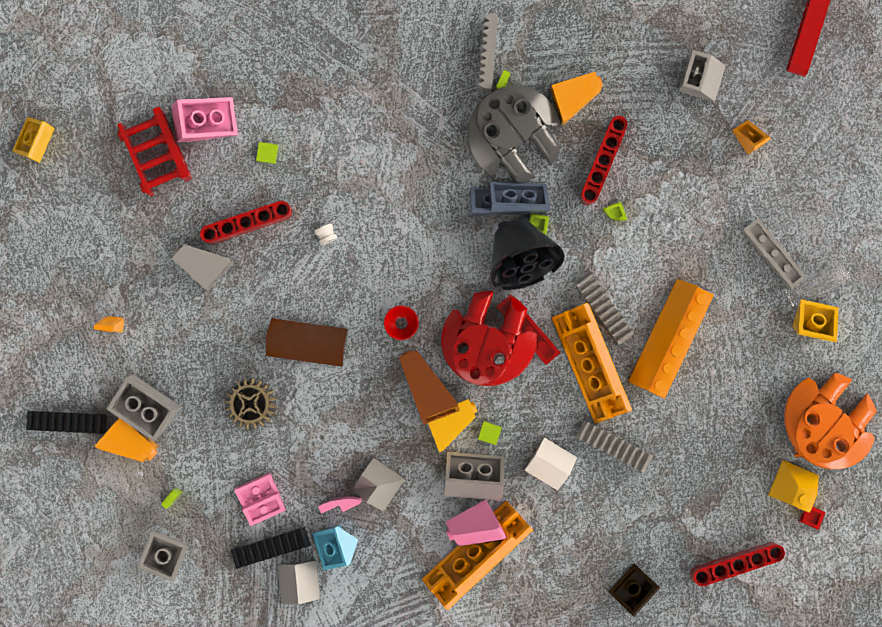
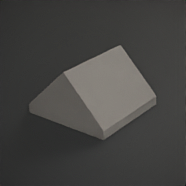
[278,560,320,605]

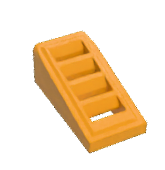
[94,316,124,333]

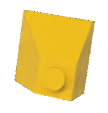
[768,460,819,513]

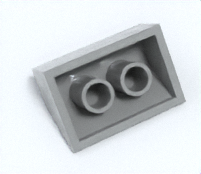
[107,375,181,442]
[444,452,505,501]

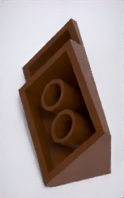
[266,318,348,367]

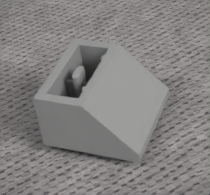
[678,50,726,102]

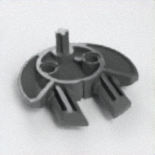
[468,86,561,182]

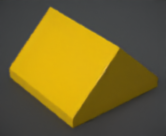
[12,117,55,163]
[792,299,839,342]

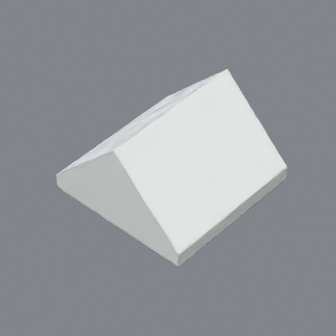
[525,437,577,490]

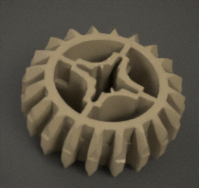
[224,378,277,430]

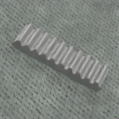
[478,13,498,93]
[741,218,807,289]
[574,272,634,346]
[575,420,653,473]

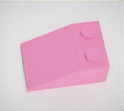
[171,97,238,142]

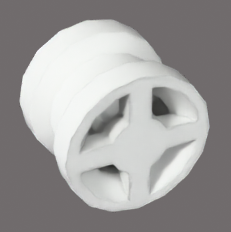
[314,224,338,246]

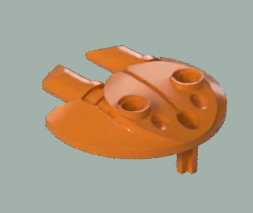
[784,373,877,470]

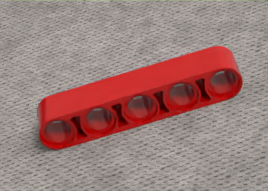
[786,0,831,77]
[580,116,628,206]
[200,201,292,244]
[690,542,785,586]

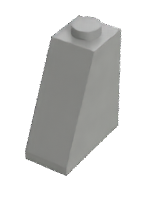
[171,244,234,291]

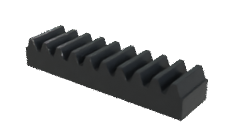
[26,411,107,434]
[231,526,311,569]

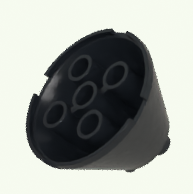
[490,217,565,290]

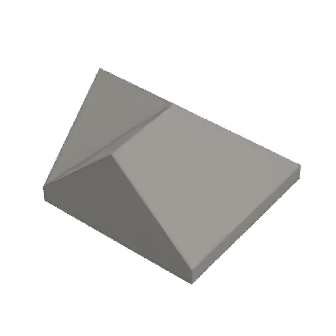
[352,458,405,511]
[137,531,188,582]

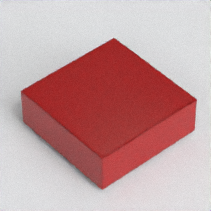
[799,506,826,530]

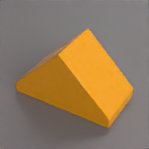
[732,120,770,155]

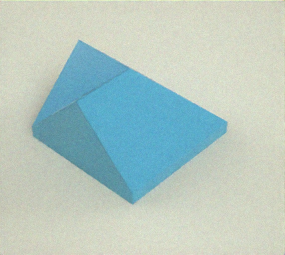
[312,524,358,570]

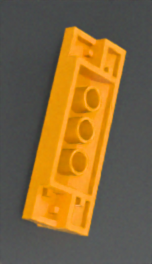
[628,279,714,399]
[551,303,632,424]
[422,500,533,610]

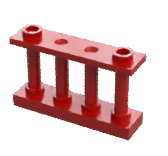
[117,106,193,197]

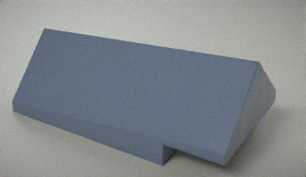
[469,182,550,217]

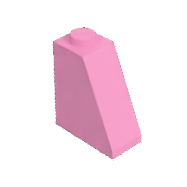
[445,500,506,546]

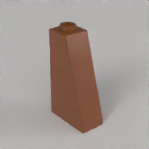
[399,350,460,425]

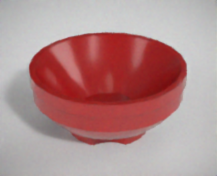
[384,305,419,340]

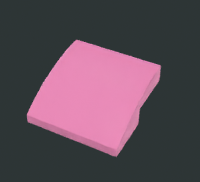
[234,472,286,526]
[318,496,363,514]

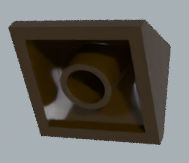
[608,564,660,617]

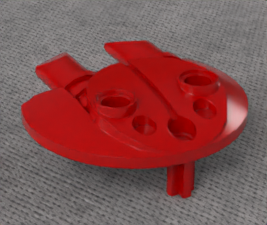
[441,291,537,387]

